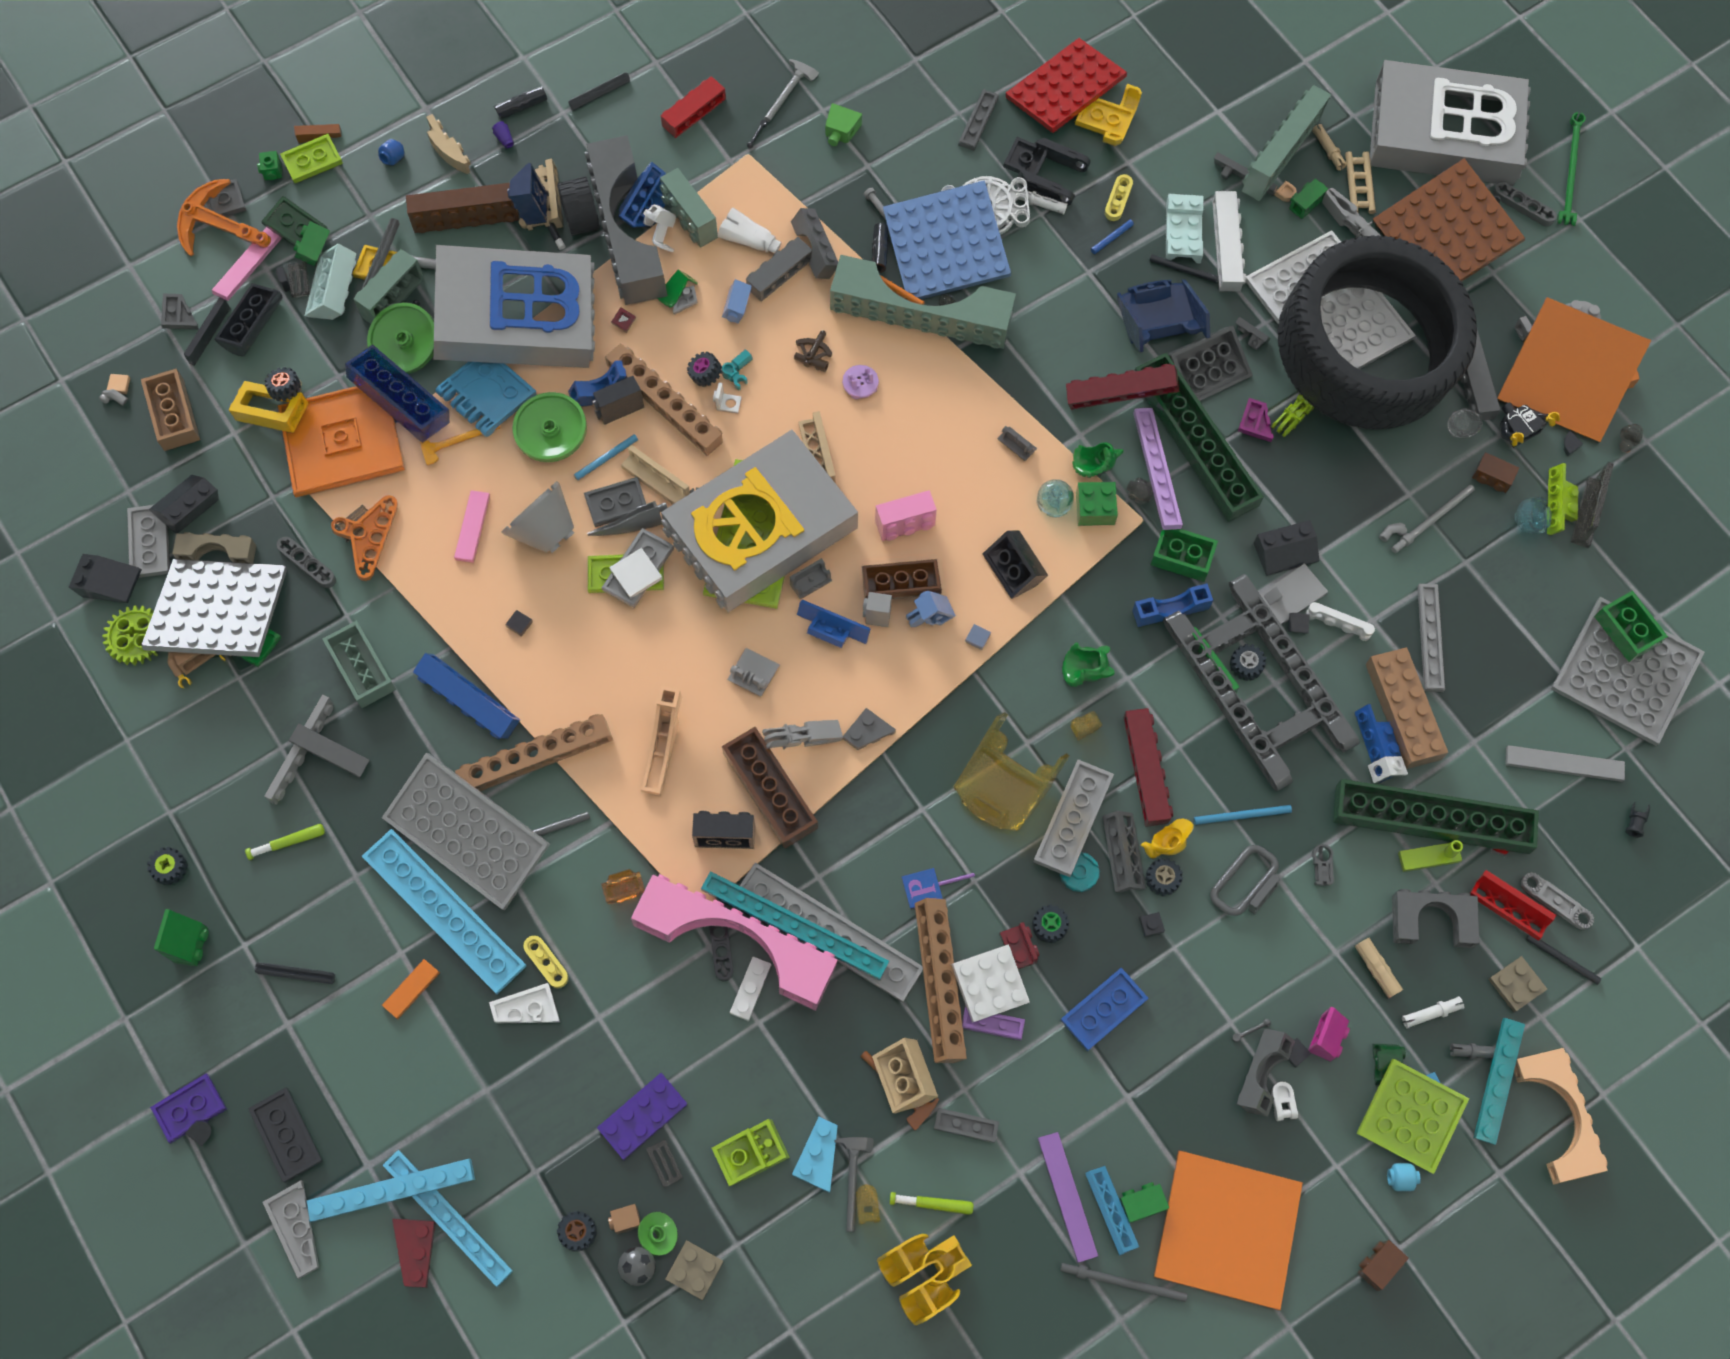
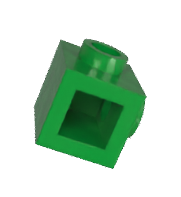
[257,151,282,180]

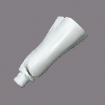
[718,208,782,254]

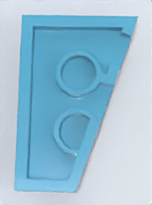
[792,1117,838,1193]

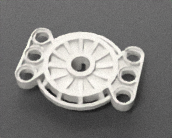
[941,176,1030,235]

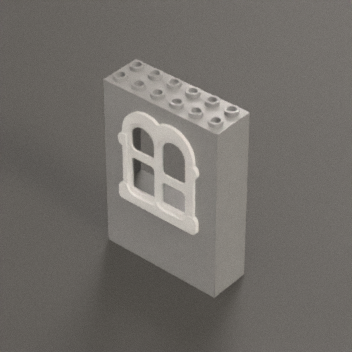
[1370,60,1531,186]

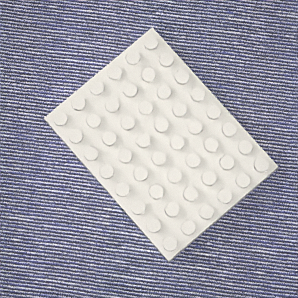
[1246,230,1416,369]

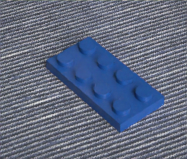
[1060,967,1149,1052]

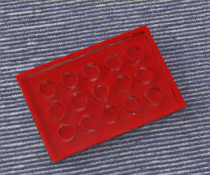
[1006,38,1127,133]

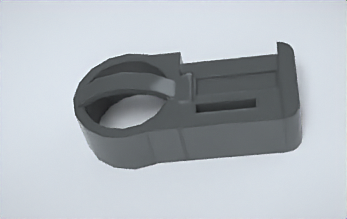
[1312,844,1334,886]

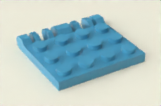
[435,362,537,437]

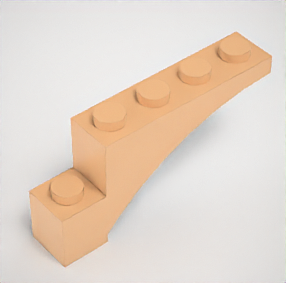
[641,686,682,796]

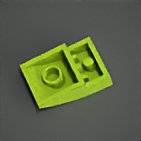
[712,1119,790,1186]

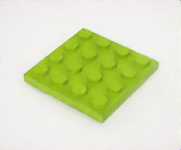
[1356,1059,1469,1174]

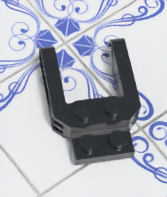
[1003,137,1091,206]

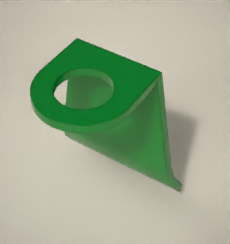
[657,269,698,307]

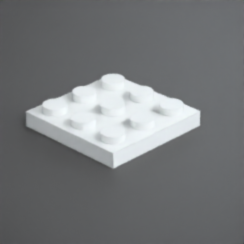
[952,944,1030,1023]

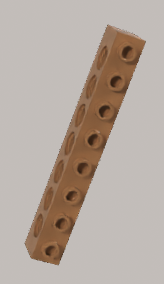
[605,343,723,456]
[455,714,613,791]
[915,898,967,1063]

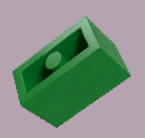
[293,221,330,266]
[1119,1182,1169,1223]

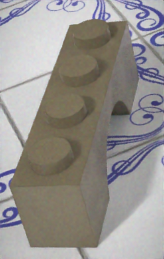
[172,532,256,564]

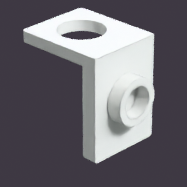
[713,383,741,413]
[1368,756,1408,783]

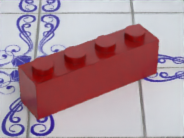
[660,76,726,138]

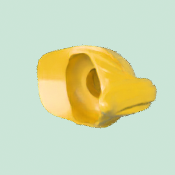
[1141,818,1194,859]

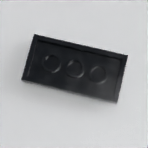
[248,1088,323,1183]

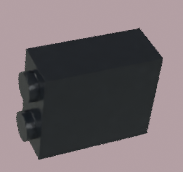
[592,376,644,425]

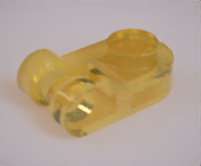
[856,1184,880,1224]

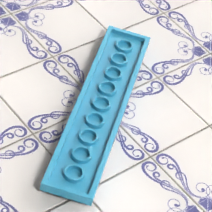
[362,829,527,994]

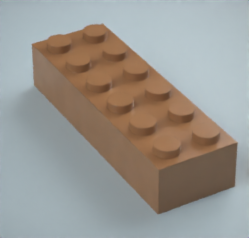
[1365,647,1448,769]

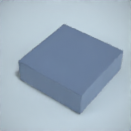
[965,624,991,650]

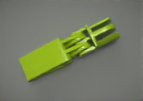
[1271,394,1314,437]

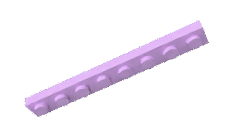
[1133,408,1183,530]

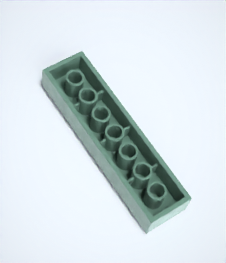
[1242,85,1331,201]

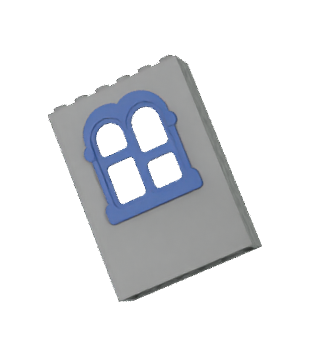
[434,245,595,368]

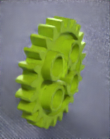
[102,605,158,666]

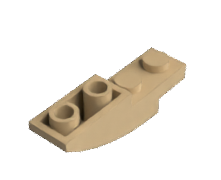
[426,114,471,174]

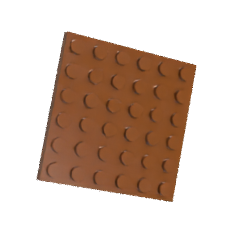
[1373,158,1525,282]

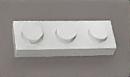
[730,957,772,1021]

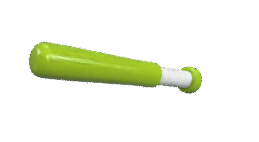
[245,824,325,860]
[889,1192,974,1215]

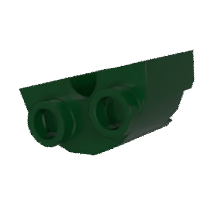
[1372,1044,1406,1085]

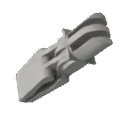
[1322,188,1381,238]
[762,720,843,750]

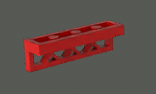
[1470,870,1556,941]

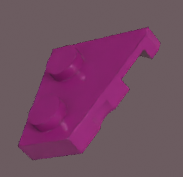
[1238,398,1273,442]

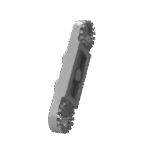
[1521,872,1594,930]

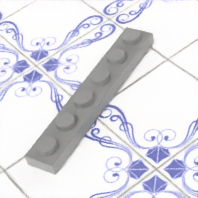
[264,695,334,805]

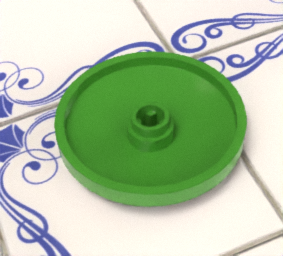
[367,303,434,375]
[512,392,587,462]

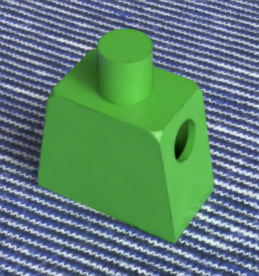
[825,103,862,146]

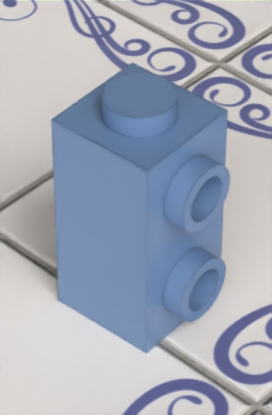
[722,279,752,323]

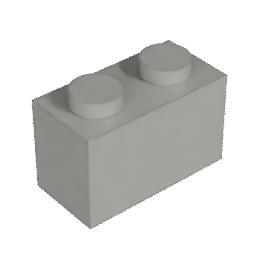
[863,592,892,627]

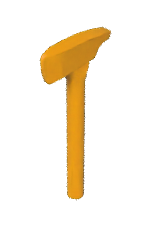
[420,426,500,465]

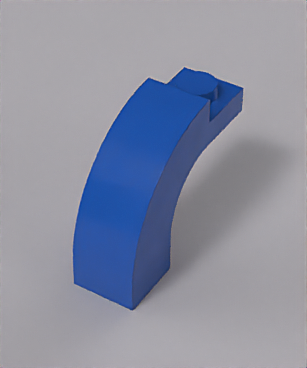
[568,360,626,406]

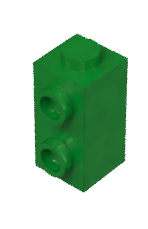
[1289,178,1328,219]

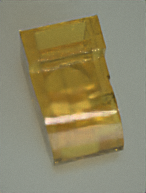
[1070,711,1103,741]

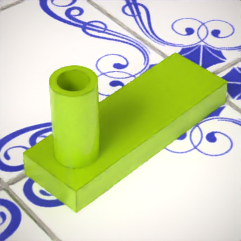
[1398,840,1463,872]

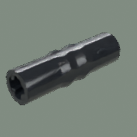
[494,86,548,119]
[872,223,888,273]

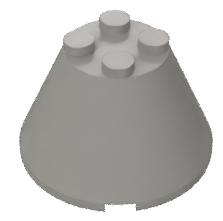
[501,481,574,553]

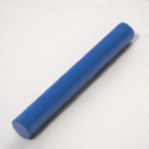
[1091,219,1134,254]

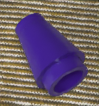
[492,121,514,149]

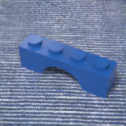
[1132,584,1213,627]

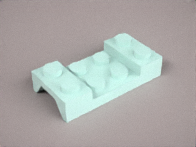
[1166,194,1203,263]

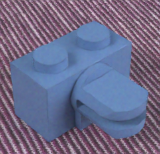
[906,591,956,627]

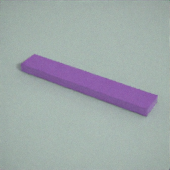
[1038,1132,1098,1263]

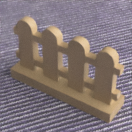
[519,159,564,230]

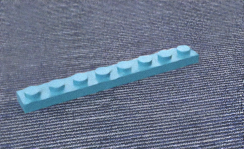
[383,1150,513,1287]
[307,1159,475,1222]

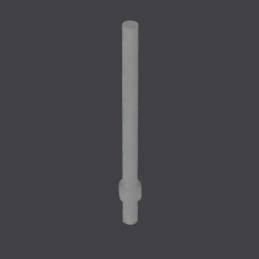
[1391,485,1475,553]

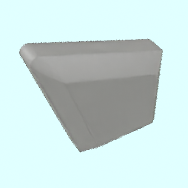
[673,286,698,314]

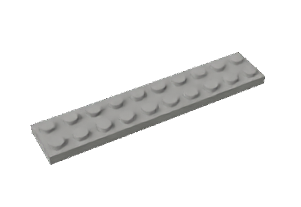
[740,863,923,1003]

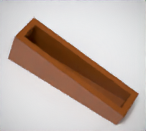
[294,124,342,143]

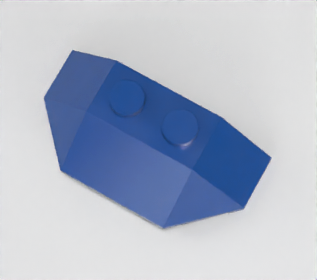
[619,162,666,228]

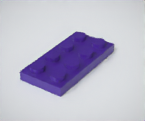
[597,1073,688,1160]

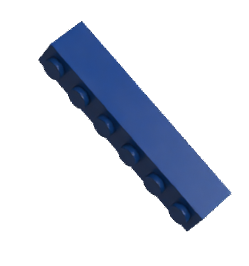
[413,653,520,739]

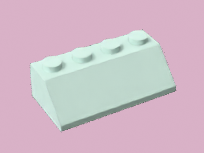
[304,244,356,320]

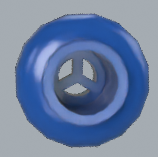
[378,139,405,165]

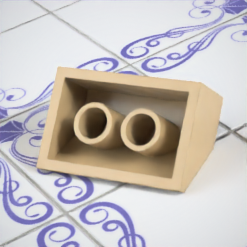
[872,1038,938,1113]

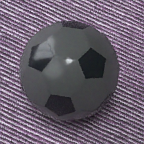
[618,1247,656,1286]

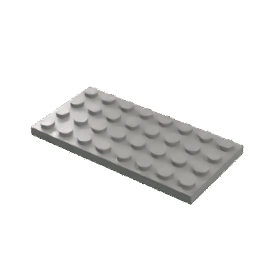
[382,753,550,910]

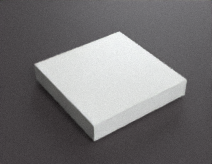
[609,548,662,599]

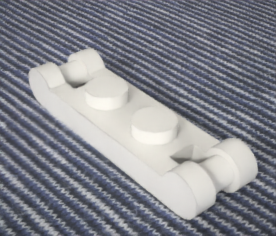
[1306,602,1375,641]

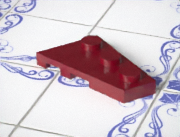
[392,1219,436,1288]

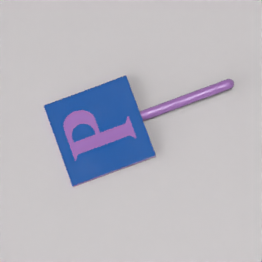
[902,868,975,909]

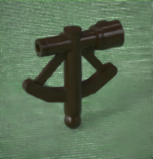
[794,330,833,372]

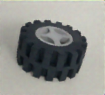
[1230,644,1266,681]

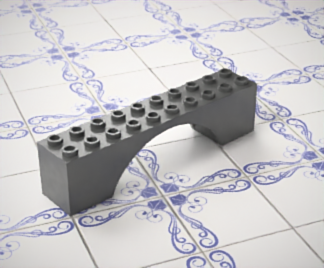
[585,135,667,305]

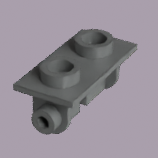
[997,426,1037,461]

